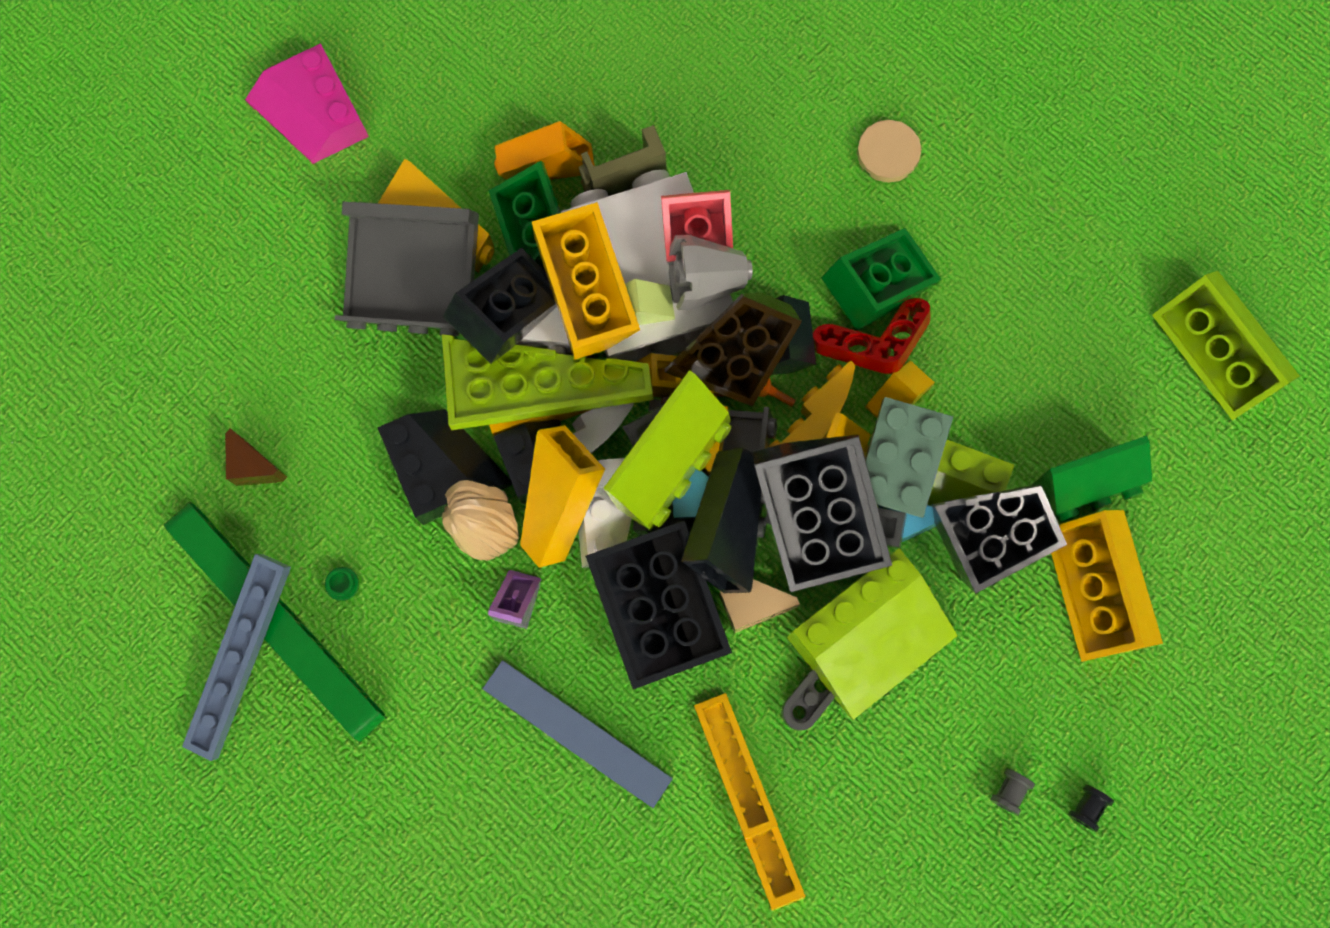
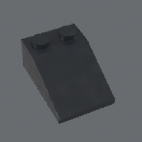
[443,248,557,364]

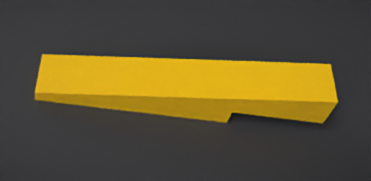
[694,693,805,911]

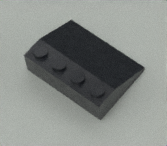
[752,434,892,592]
[585,520,732,689]

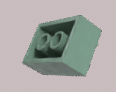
[865,397,954,518]

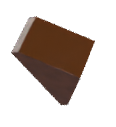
[225,428,287,486]

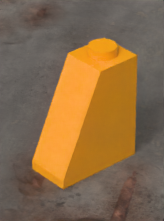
[494,121,595,180]

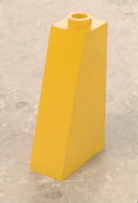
[378,159,494,273]
[520,425,605,568]

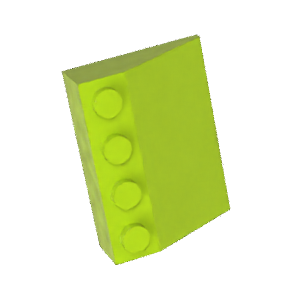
[603,370,732,532]
[787,548,958,720]

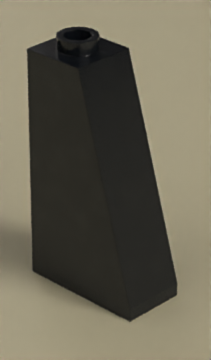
[681,447,762,594]

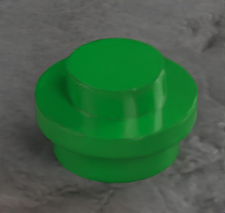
[325,567,359,601]

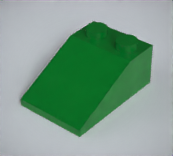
[821,228,942,330]

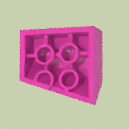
[245,43,369,164]

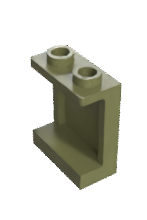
[578,125,667,196]

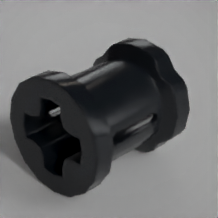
[1068,784,1114,832]

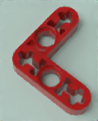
[813,298,931,374]

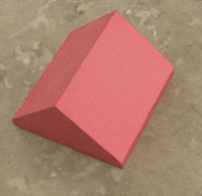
[661,190,733,262]

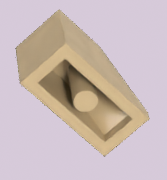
[719,579,800,633]

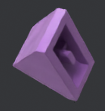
[488,570,541,629]

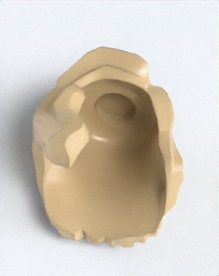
[442,480,519,561]

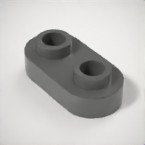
[781,670,835,730]

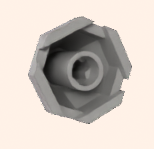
[668,235,753,310]

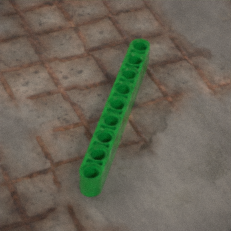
[164,502,387,742]

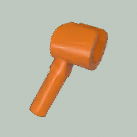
[759,377,796,407]

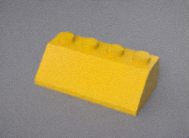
[532,202,640,360]
[1051,510,1163,662]

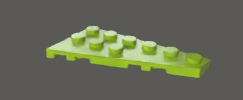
[442,334,654,430]

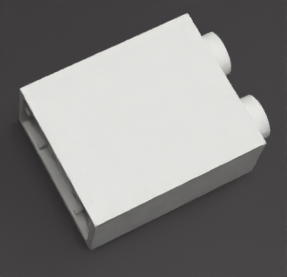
[561,170,733,362]

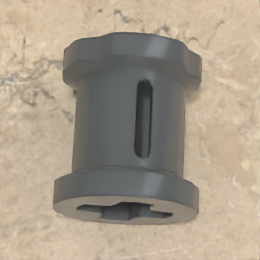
[990,768,1035,816]

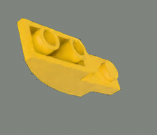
[769,361,855,447]

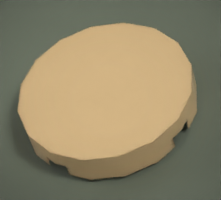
[857,120,922,183]

